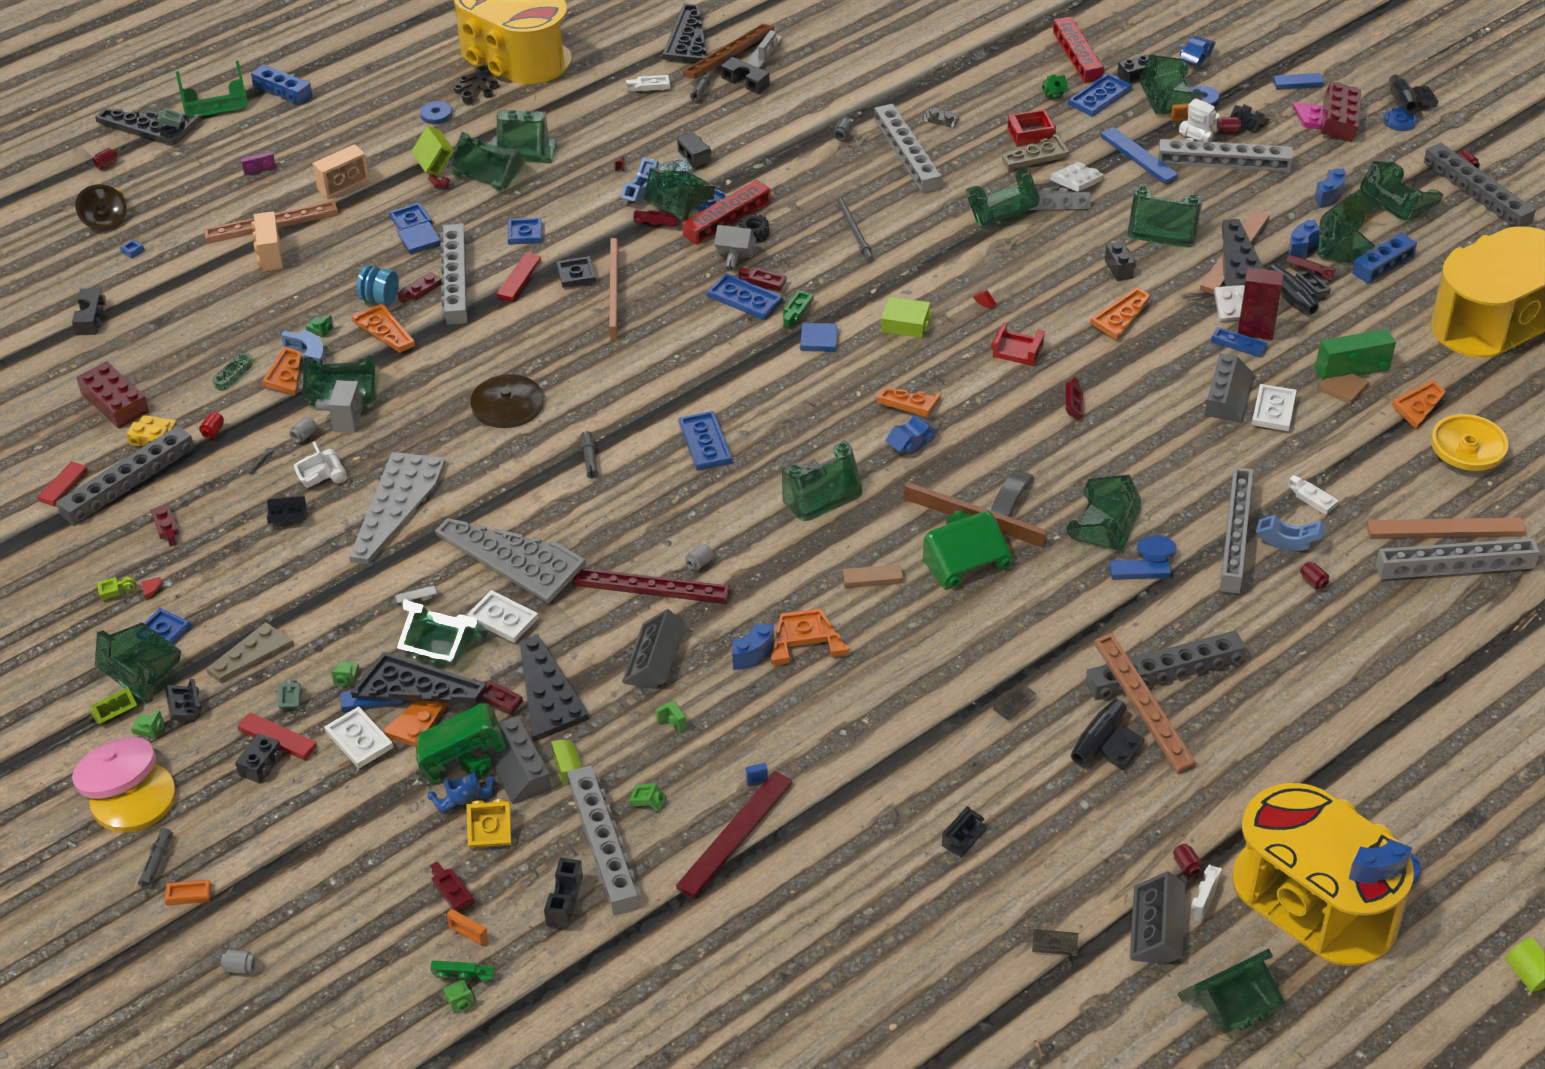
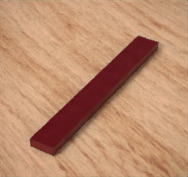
[573,568,730,604]
[676,771,792,899]

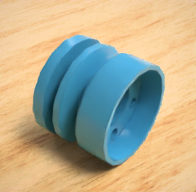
[356,265,399,306]

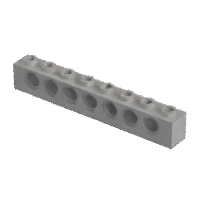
[874,104,943,194]
[1158,139,1292,172]
[440,224,467,325]
[1220,467,1253,594]
[1376,538,1540,579]
[567,765,641,915]

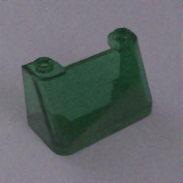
[1140,55,1203,115]
[447,132,527,191]
[1360,161,1444,220]
[966,165,1040,226]
[1128,186,1203,248]
[302,355,380,406]
[782,440,862,521]
[1066,474,1141,550]

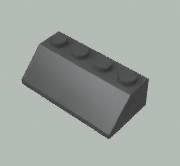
[1205,353,1253,423]
[622,609,685,688]
[485,716,551,804]
[1130,871,1185,964]

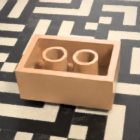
[312,144,369,199]
[252,211,283,272]

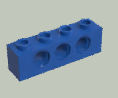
[251,64,313,105]
[1352,233,1417,284]

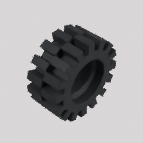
[739,214,769,243]

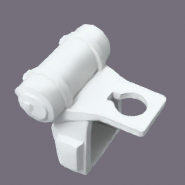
[1179,98,1220,142]
[294,441,347,488]

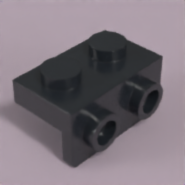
[1230,104,1270,133]
[267,495,307,525]
[165,679,202,722]

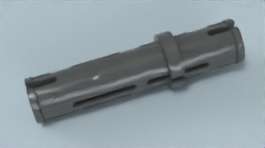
[690,70,714,101]
[581,431,599,479]
[138,828,173,889]

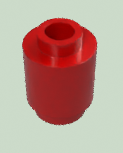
[199,412,224,439]

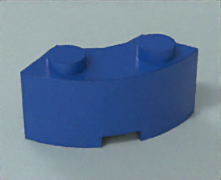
[1180,36,1216,67]
[1315,168,1346,208]
[1288,220,1320,259]
[885,415,938,453]
[732,624,775,670]
[1349,839,1412,884]

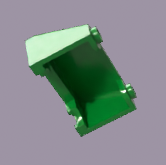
[923,511,1014,590]
[416,703,507,785]

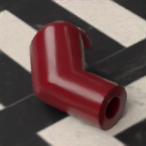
[428,174,450,189]

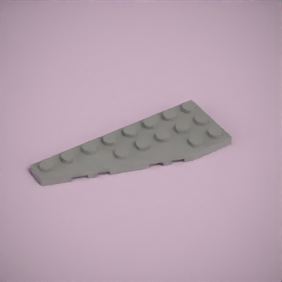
[349,452,446,564]
[435,518,586,604]

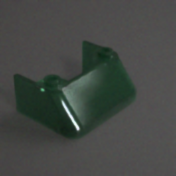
[1317,189,1377,263]

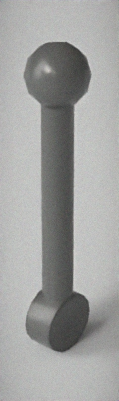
[247,448,273,474]

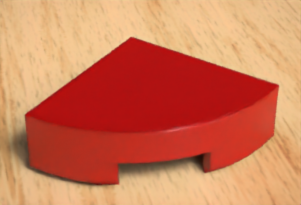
[973,290,996,308]
[141,577,162,599]

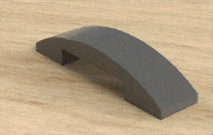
[990,470,1033,517]

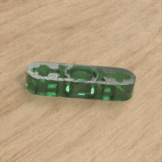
[213,353,253,391]

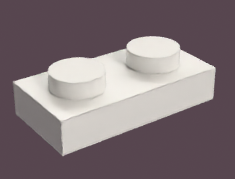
[395,586,436,606]

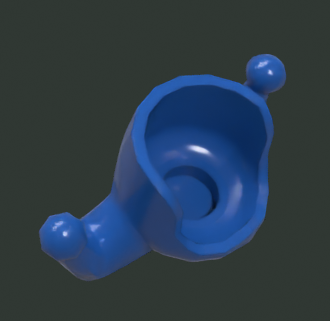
[428,771,495,813]

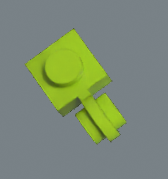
[97,576,137,601]

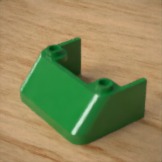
[176,61,247,117]

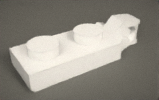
[626,75,670,92]
[1288,475,1339,515]
[1191,865,1222,922]

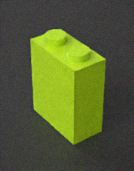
[411,126,455,177]
[881,296,933,338]

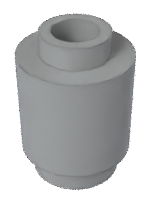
[289,417,317,443]
[685,544,713,571]
[221,949,256,974]

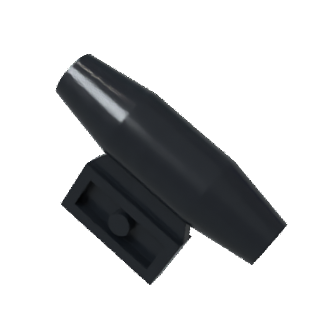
[1389,74,1439,113]
[1267,264,1331,315]
[1071,699,1145,770]

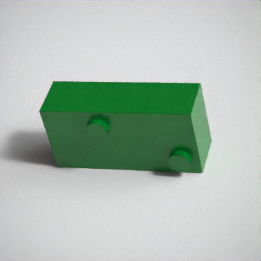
[1315,329,1396,380]

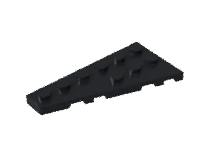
[663,3,707,63]
[95,108,202,146]
[1222,219,1264,287]
[520,634,589,742]
[350,652,487,703]

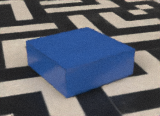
[120,240,145,259]
[745,763,768,786]

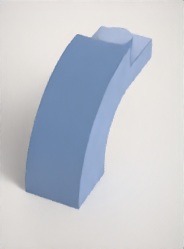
[620,157,659,203]
[281,330,326,372]
[1256,515,1325,551]

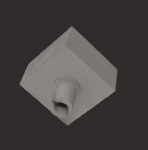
[714,225,756,270]
[316,380,363,433]

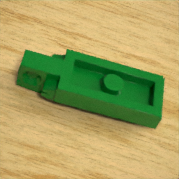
[782,290,814,328]
[430,960,495,982]

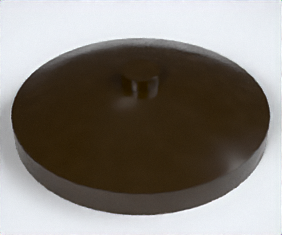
[470,374,543,428]

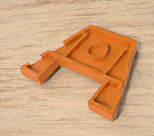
[771,608,849,665]

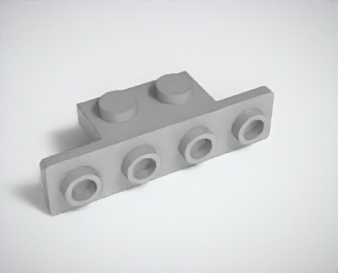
[746,30,782,69]
[1023,187,1090,210]

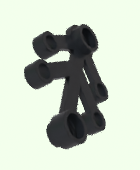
[454,65,498,104]

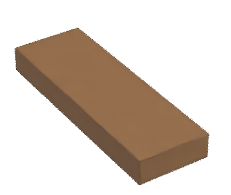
[842,564,903,588]

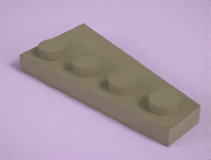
[1002,134,1069,170]
[206,622,294,683]

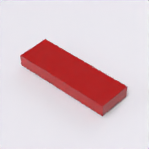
[37,461,88,506]

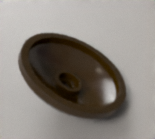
[75,184,127,230]

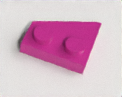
[1292,102,1323,130]

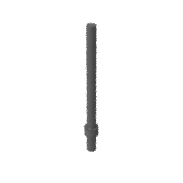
[837,198,874,262]

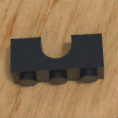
[721,57,770,94]
[72,288,106,335]
[544,857,583,929]

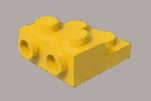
[126,415,177,447]
[467,799,512,848]

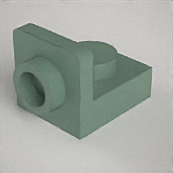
[156,108,183,129]
[278,680,303,709]

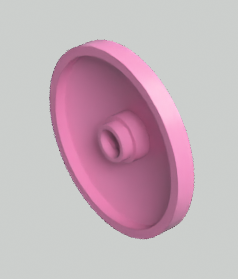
[72,737,156,798]

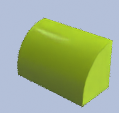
[88,688,137,724]
[551,740,583,786]
[1505,937,1545,993]

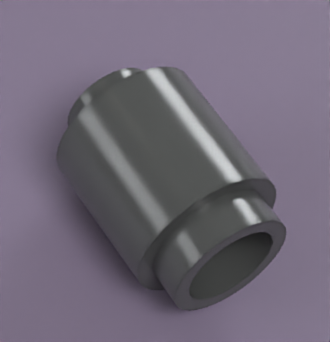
[833,118,854,141]

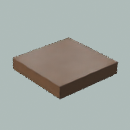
[1318,374,1369,405]

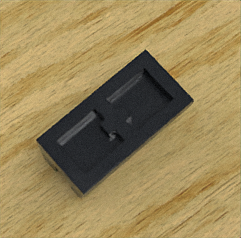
[942,806,986,857]

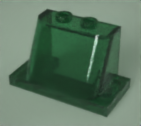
[488,110,557,164]
[644,167,715,220]
[397,601,488,666]
[94,622,181,704]
[1177,948,1286,1034]

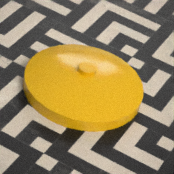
[1431,414,1508,471]
[89,764,176,833]

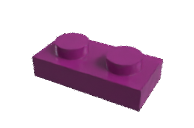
[241,151,276,175]

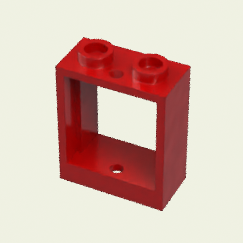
[1007,109,1056,147]

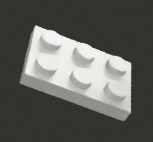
[1050,162,1104,192]
[1214,285,1244,322]
[1252,384,1297,431]
[467,590,539,643]
[324,707,394,769]

